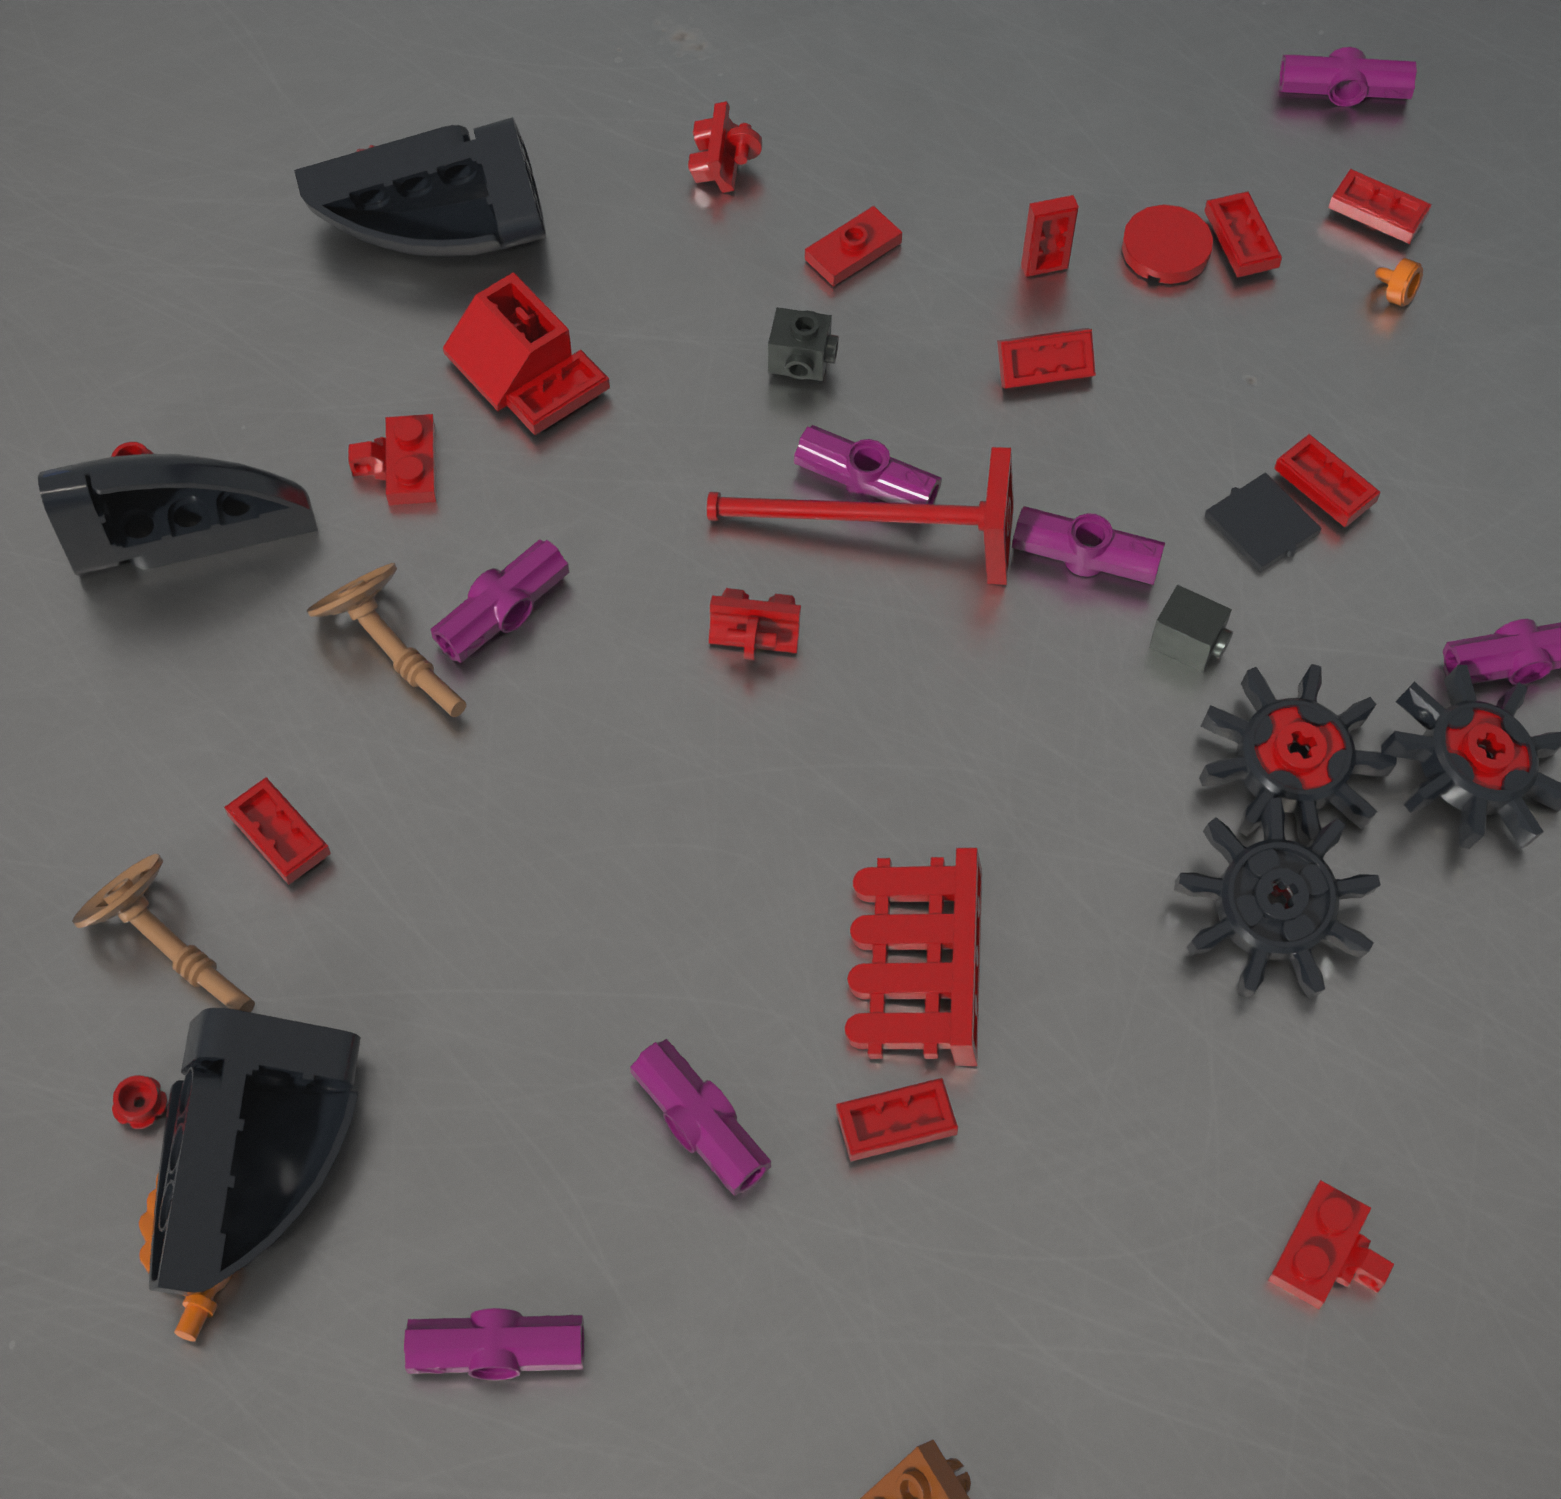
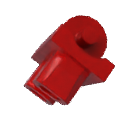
[688,101,763,193]
[709,588,801,660]

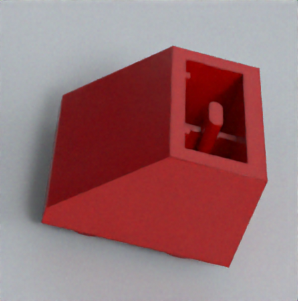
[443,272,572,411]

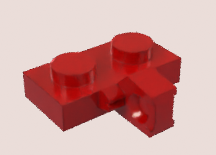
[348,414,436,505]
[1268,1180,1394,1310]

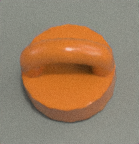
[1375,258,1423,307]

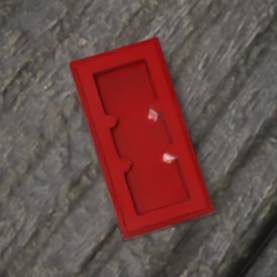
[1328,169,1432,244]
[1204,191,1282,278]
[1021,195,1079,277]
[805,206,903,287]
[997,328,1096,389]
[506,350,610,435]
[1274,434,1381,528]
[224,777,331,885]
[836,1078,958,1162]

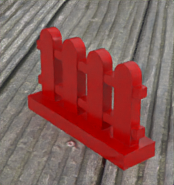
[845,848,982,1066]

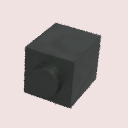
[1149,584,1233,672]

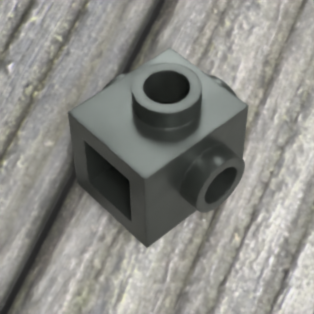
[768,307,839,381]

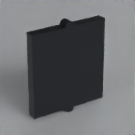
[1205,472,1322,572]

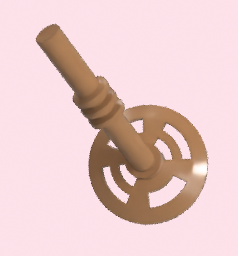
[307,563,467,717]
[72,854,255,1012]

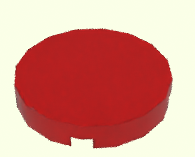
[1122,204,1213,284]

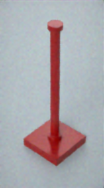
[707,447,1014,585]

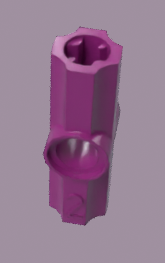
[1279,47,1417,107]
[794,425,942,504]
[1011,506,1165,585]
[430,539,570,663]
[1442,619,1561,685]
[630,1039,771,1196]
[404,1308,585,1380]

